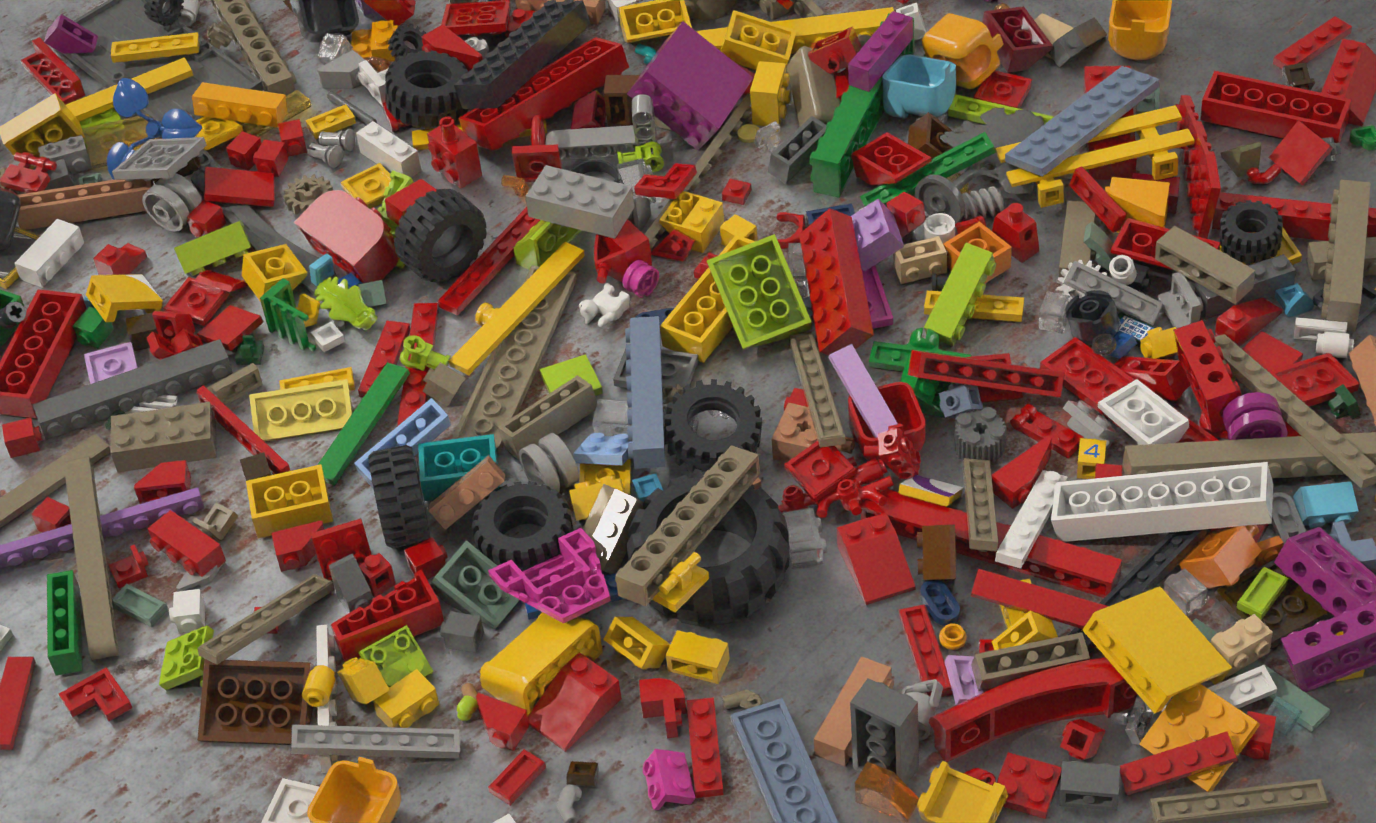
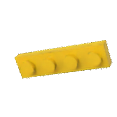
[111,32,200,63]
[924,290,1024,322]

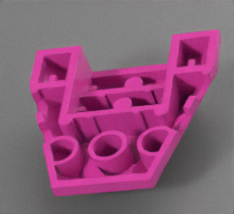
[488,528,611,623]

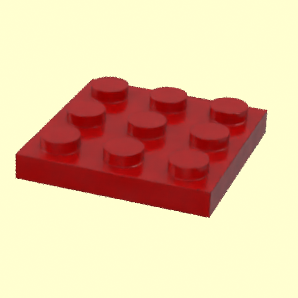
[441,0,511,36]

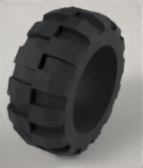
[627,472,790,626]

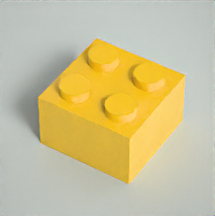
[750,61,791,128]

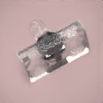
[1110,695,1153,745]

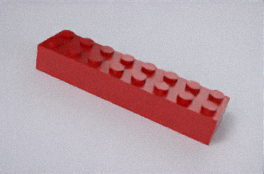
[458,37,629,150]

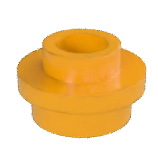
[939,624,967,650]

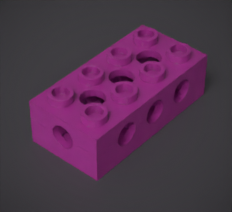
[1274,527,1376,625]
[1281,599,1376,692]

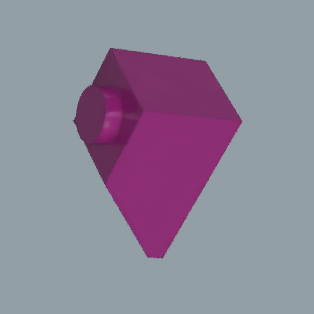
[44,14,98,54]

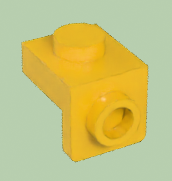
[295,294,320,327]

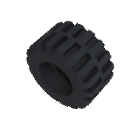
[1219,200,1283,265]

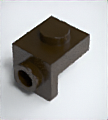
[1282,62,1315,91]

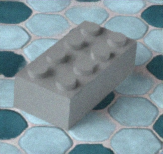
[526,165,634,238]

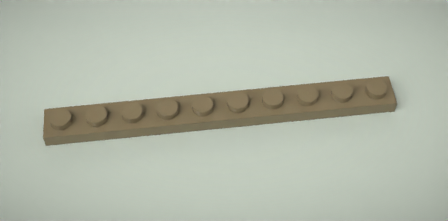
[644,93,752,250]
[1214,334,1376,489]

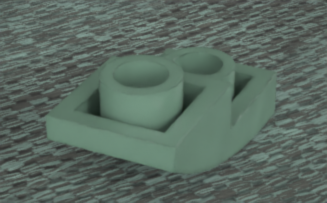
[1083,222,1118,272]

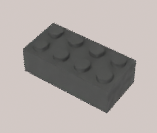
[850,678,919,792]

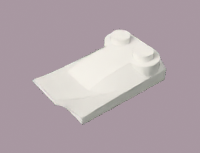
[1098,379,1189,445]

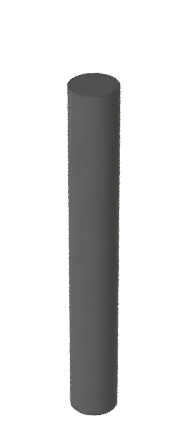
[327,91,377,125]

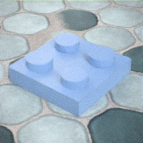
[573,433,633,465]

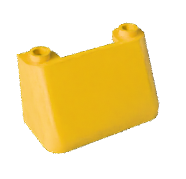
[480,612,603,715]

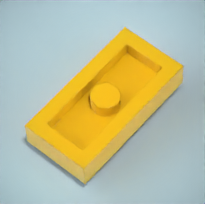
[305,104,356,139]

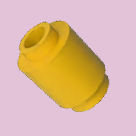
[302,665,335,707]

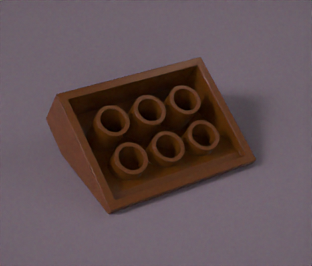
[197,659,316,744]

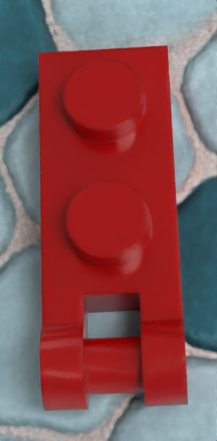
[1010,404,1084,459]

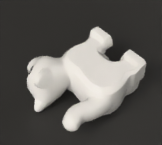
[579,283,630,327]

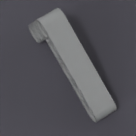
[546,94,657,161]

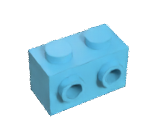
[1293,482,1358,528]

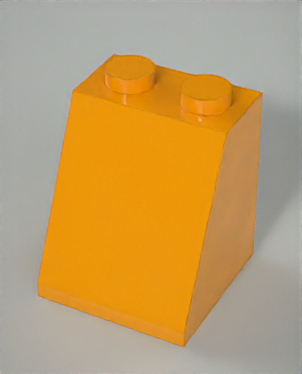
[1105,177,1170,233]

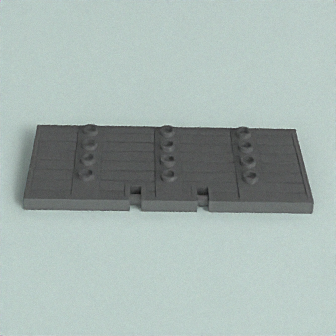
[63,0,264,121]

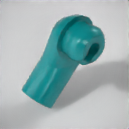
[635,43,657,65]

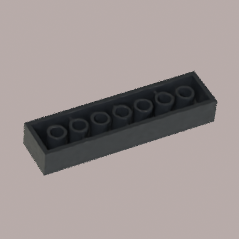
[454,0,591,109]

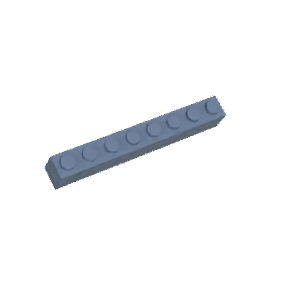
[625,316,665,469]

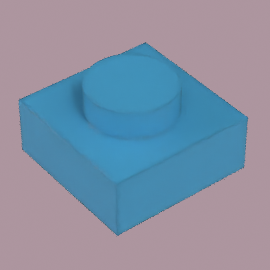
[632,473,663,502]

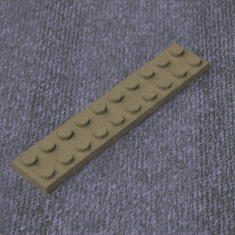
[452,265,577,454]

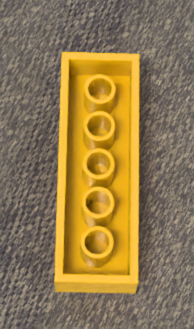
[660,234,755,363]

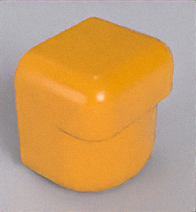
[1108,0,1172,61]
[307,757,401,823]

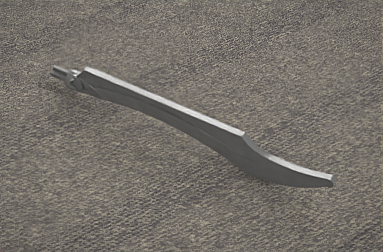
[191,150,346,332]

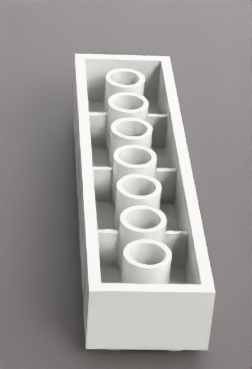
[1051,462,1273,542]

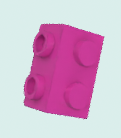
[643,749,695,810]

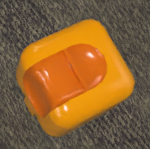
[922,13,1004,89]

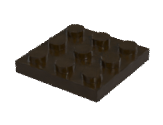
[1215,559,1332,649]

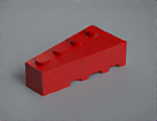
[331,569,444,662]

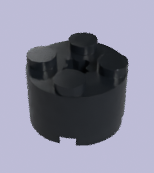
[1065,290,1121,347]

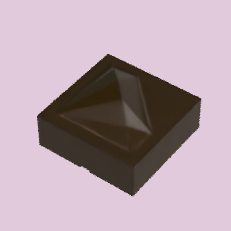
[566,761,599,786]

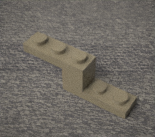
[752,0,825,20]

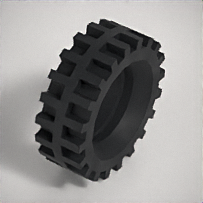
[664,379,762,476]

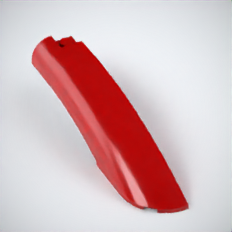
[929,657,1141,762]

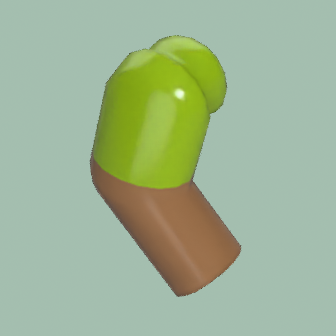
[456,683,478,721]

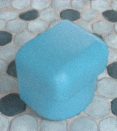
[882,55,956,118]

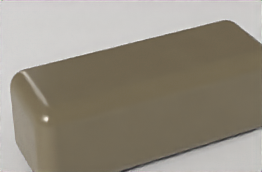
[786,46,841,127]

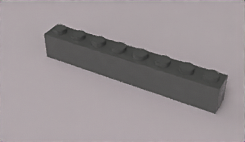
[33,339,233,440]

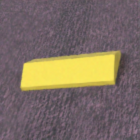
[249,379,353,442]

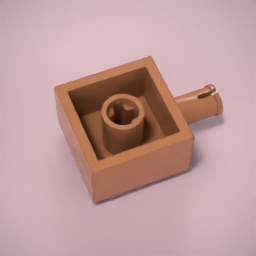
[771,403,855,462]

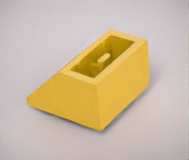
[659,191,724,253]

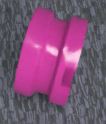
[623,260,659,298]

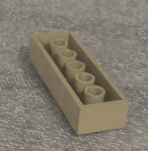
[1321,179,1371,332]

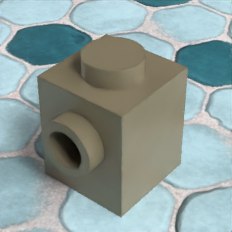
[423,362,465,407]

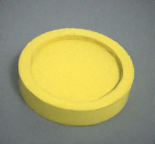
[737,124,760,143]

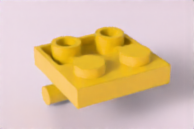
[652,552,709,612]

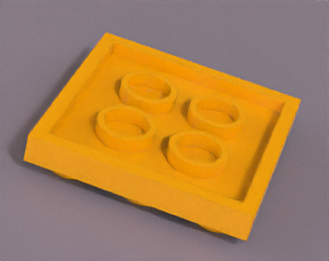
[1139,684,1260,792]

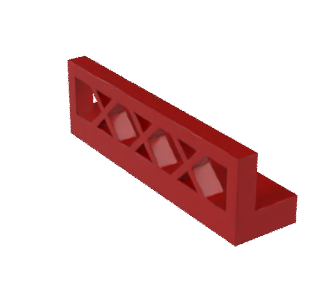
[21,37,85,105]

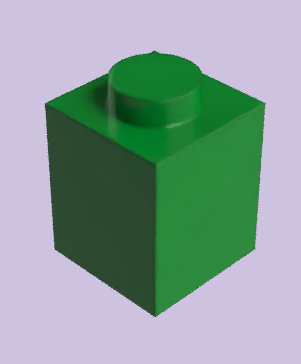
[73,307,114,349]

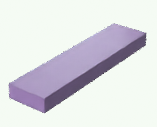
[828,344,898,438]

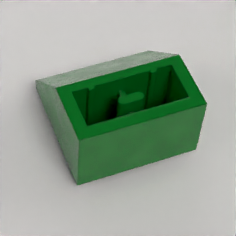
[900,350,956,418]

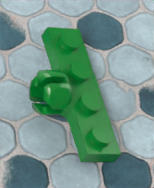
[869,328,971,372]

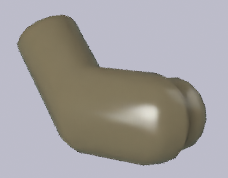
[722,689,763,710]

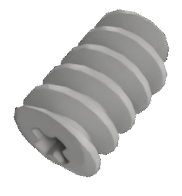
[962,186,1004,221]

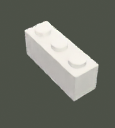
[356,121,422,178]
[15,219,84,288]

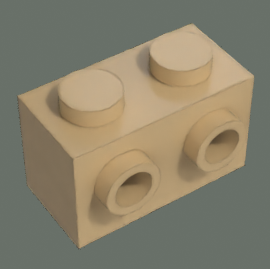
[893,236,947,284]
[1211,614,1273,678]

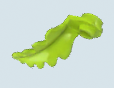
[314,277,378,331]

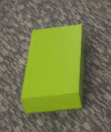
[1237,567,1288,620]

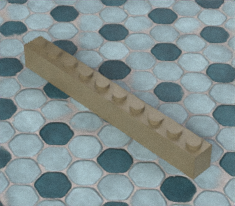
[1122,432,1376,478]

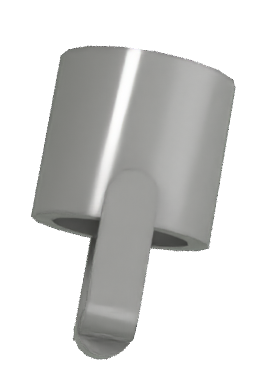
[901,679,943,741]

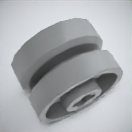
[142,173,202,231]
[519,433,579,492]

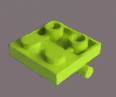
[159,625,214,690]
[359,625,434,688]

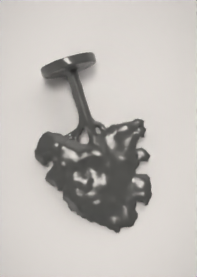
[915,107,1044,224]

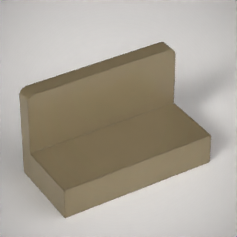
[207,363,263,406]

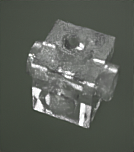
[317,33,353,65]

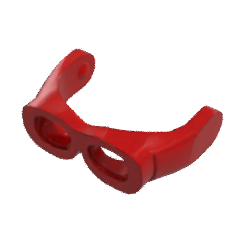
[776,212,805,249]

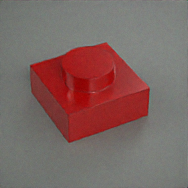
[722,179,752,205]

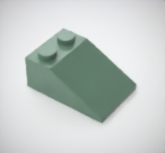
[430,541,519,629]

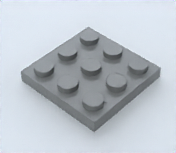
[112,137,207,181]

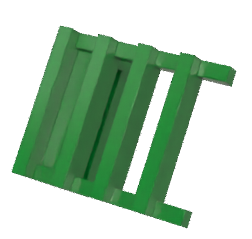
[260,278,317,352]

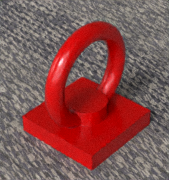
[512,115,562,183]

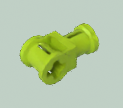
[617,142,664,172]
[400,335,451,371]

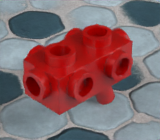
[864,428,921,479]

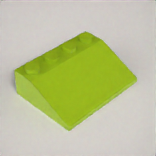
[707,234,812,350]

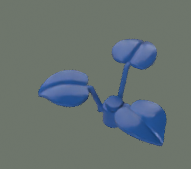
[107,78,202,180]

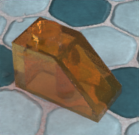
[855,761,919,823]

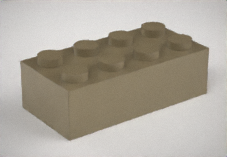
[110,402,217,473]

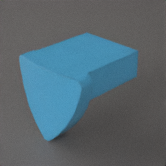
[1275,283,1314,317]

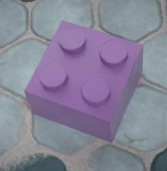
[851,199,904,271]

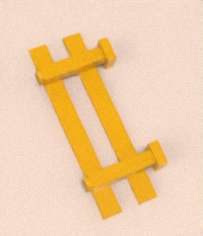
[995,105,1195,208]

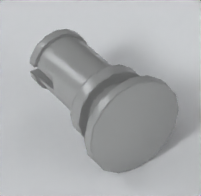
[319,129,355,151]
[308,143,344,168]

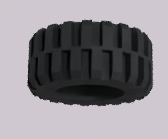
[385,50,469,129]
[394,189,487,282]
[368,445,430,548]
[472,481,574,572]

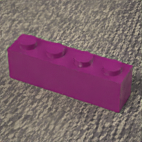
[848,11,913,92]

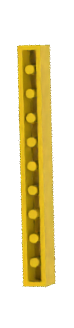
[696,7,894,54]

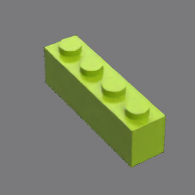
[924,242,996,346]

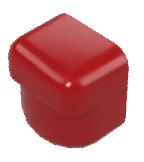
[848,382,926,466]

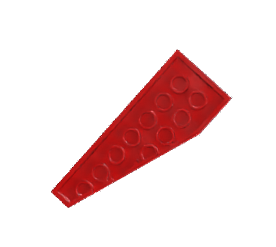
[1176,95,1221,239]

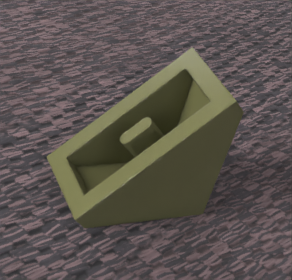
[1220,142,1261,177]

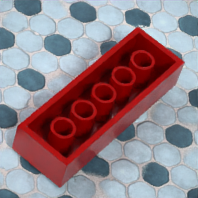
[1083,65,1137,180]
[1200,71,1352,143]
[799,208,874,356]
[0,289,87,418]

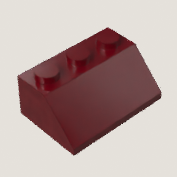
[982,6,1053,72]

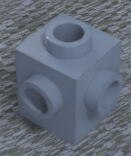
[939,383,983,420]

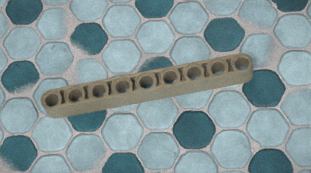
[64,456,119,661]

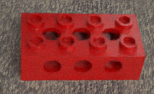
[1173,320,1241,434]

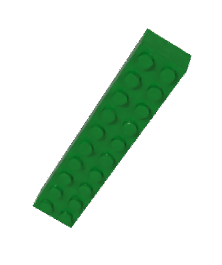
[809,13,915,198]

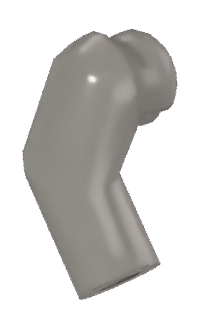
[557,785,582,823]

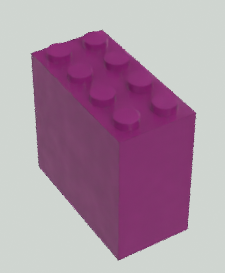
[627,21,753,150]

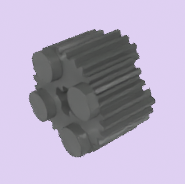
[955,407,1006,465]

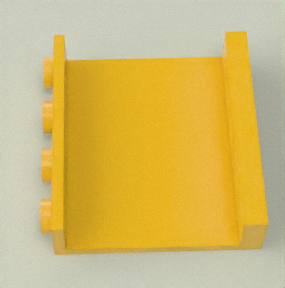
[1083,586,1232,714]

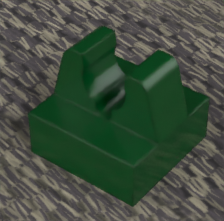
[235,335,264,365]
[1328,384,1361,420]

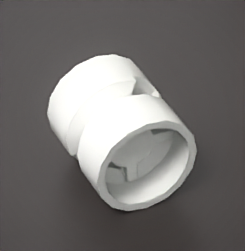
[924,213,955,243]

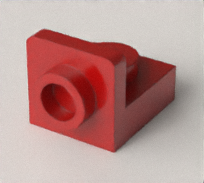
[109,544,149,589]

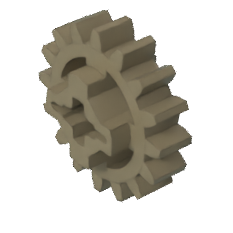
[283,174,333,215]

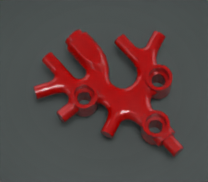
[778,456,894,518]

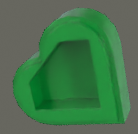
[1349,125,1376,150]

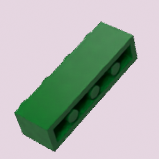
[47,570,82,676]

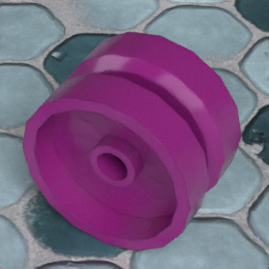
[1223,392,1287,440]

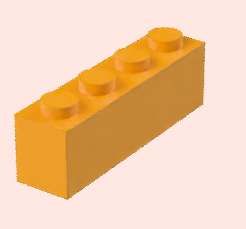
[192,82,288,128]

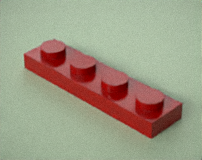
[1273,16,1352,69]
[358,321,411,397]
[686,697,724,798]
[1120,731,1238,796]

